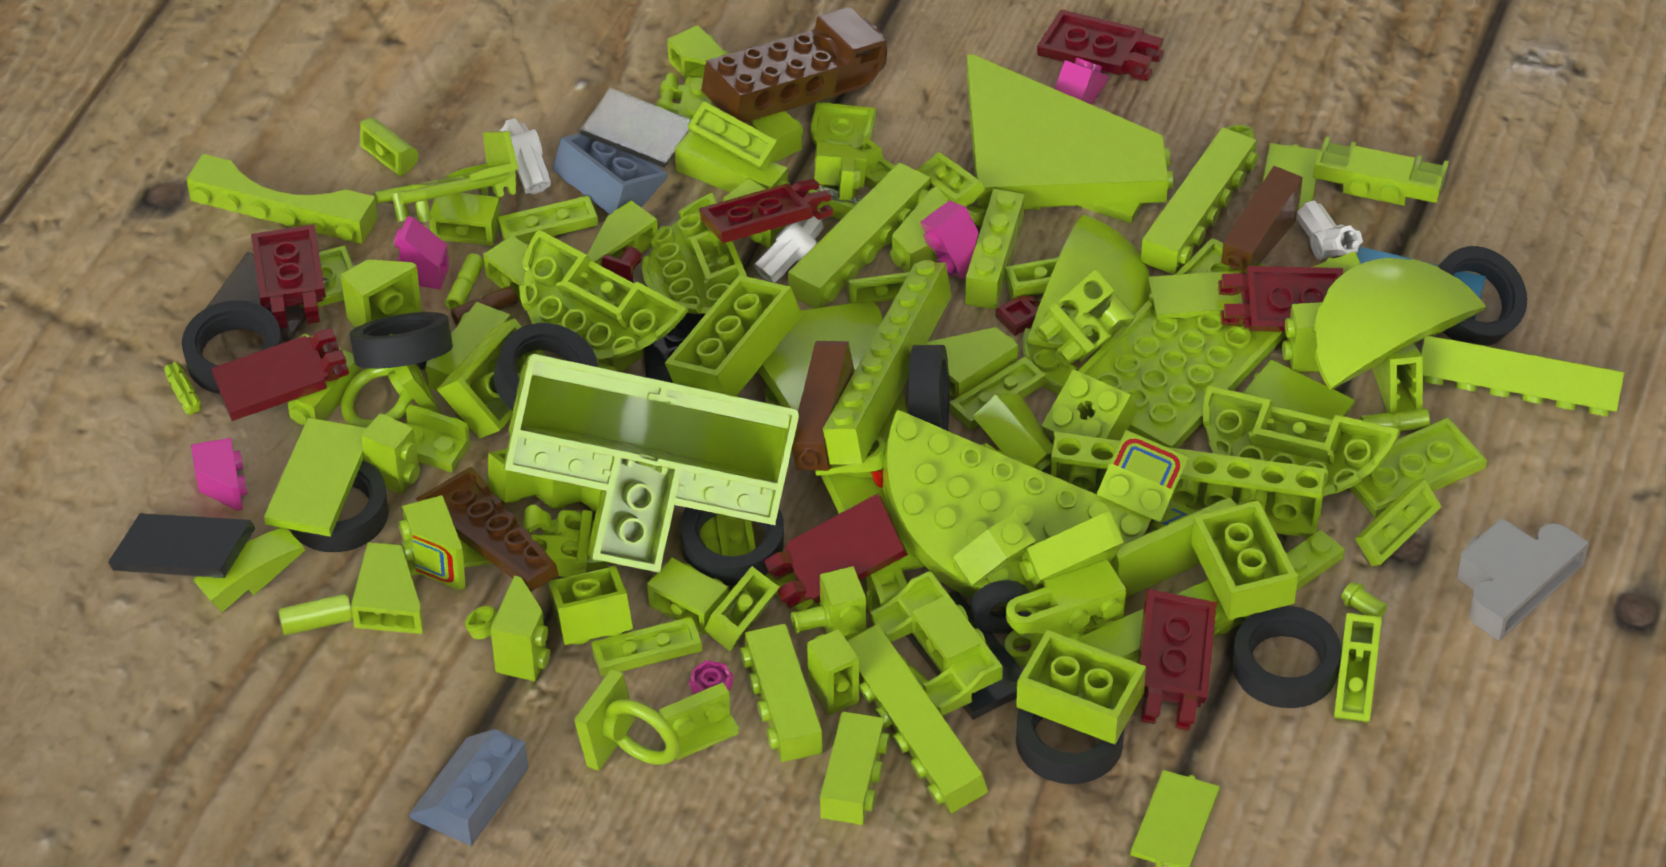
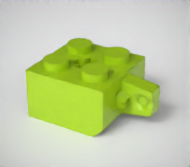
[1041,369,1139,441]
[548,565,633,645]

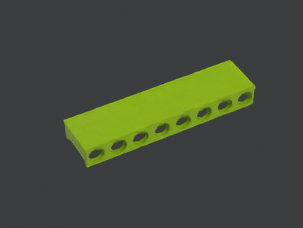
[1051,432,1327,538]

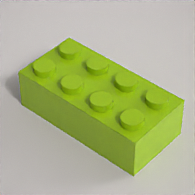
[665,275,802,396]

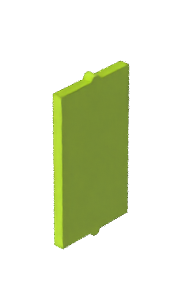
[1263,143,1320,210]
[1148,270,1243,319]
[1243,359,1355,420]
[1130,770,1220,867]

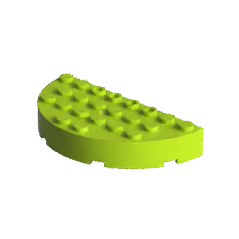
[883,409,1151,607]

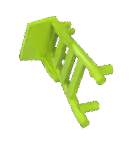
[373,131,519,222]

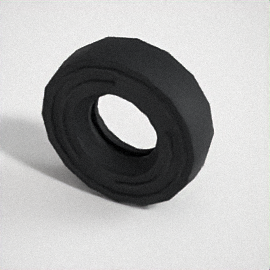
[970,580,1030,633]

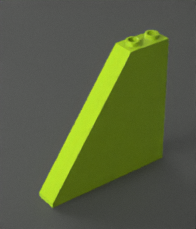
[967,54,1173,209]

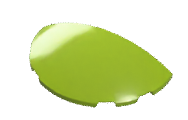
[642,193,747,314]
[1027,215,1150,349]
[519,229,689,359]
[1313,258,1486,390]
[1203,385,1401,497]

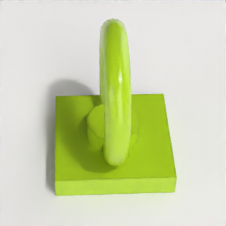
[341,334,442,428]
[574,669,680,771]

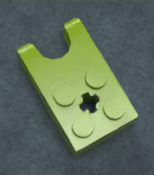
[1005,559,1126,667]

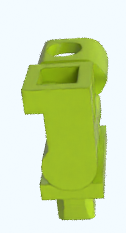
[1035,269,1136,366]
[523,505,608,578]

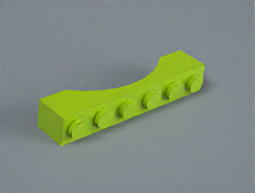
[667,25,803,163]
[186,154,378,244]

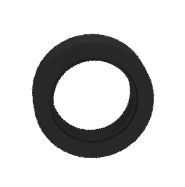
[1437,246,1527,346]
[182,300,283,394]
[350,312,453,369]
[494,323,598,411]
[908,345,949,431]
[290,460,389,553]
[680,507,784,585]
[1232,606,1341,708]
[1016,708,1125,784]

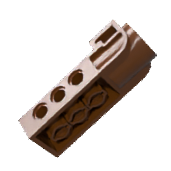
[701,7,887,123]

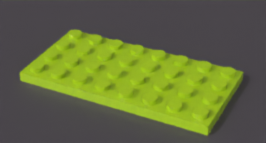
[1062,238,1286,448]

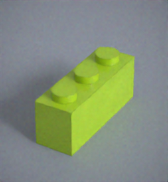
[425,302,511,391]
[820,711,890,825]

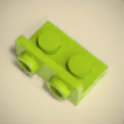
[406,404,471,473]
[659,682,739,760]

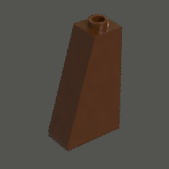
[1221,166,1303,272]
[792,341,855,471]

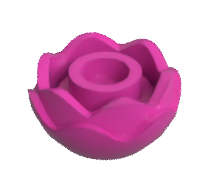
[689,660,733,694]

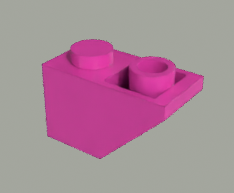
[1055,58,1109,104]
[920,201,979,280]
[395,216,450,290]
[191,438,248,511]

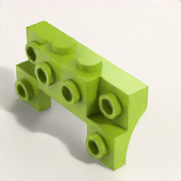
[1313,137,1449,206]
[870,571,1003,716]

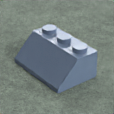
[552,127,668,215]
[409,729,528,846]

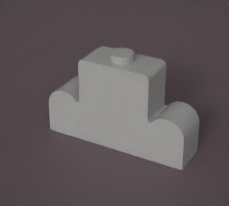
[1457,519,1589,641]

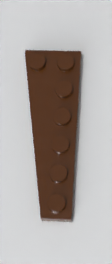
[416,467,559,592]

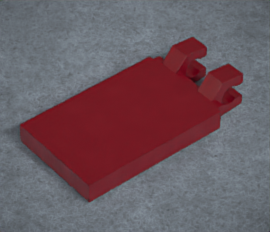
[1037,9,1164,81]
[699,179,833,243]
[251,224,326,328]
[1218,266,1343,332]
[211,328,350,421]
[764,493,908,609]
[1138,589,1217,731]

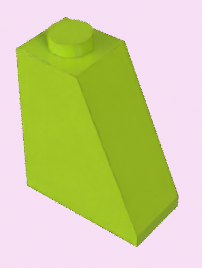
[890,186,951,272]
[926,327,1018,400]
[287,333,361,425]
[1372,343,1423,414]
[972,394,1053,473]
[1020,511,1124,589]
[351,542,424,634]

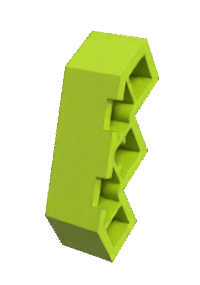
[488,448,601,512]

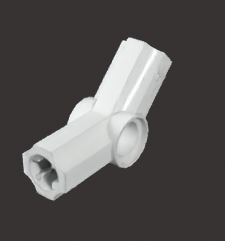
[499,118,551,194]
[1296,200,1363,260]
[753,216,824,283]

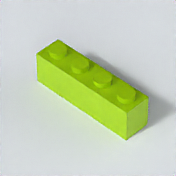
[965,189,1025,310]
[740,623,822,762]

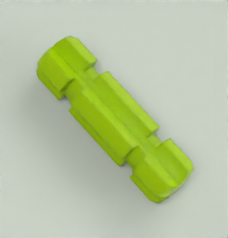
[164,362,202,415]

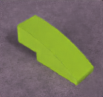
[193,528,306,613]

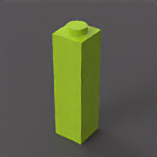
[675,131,790,192]

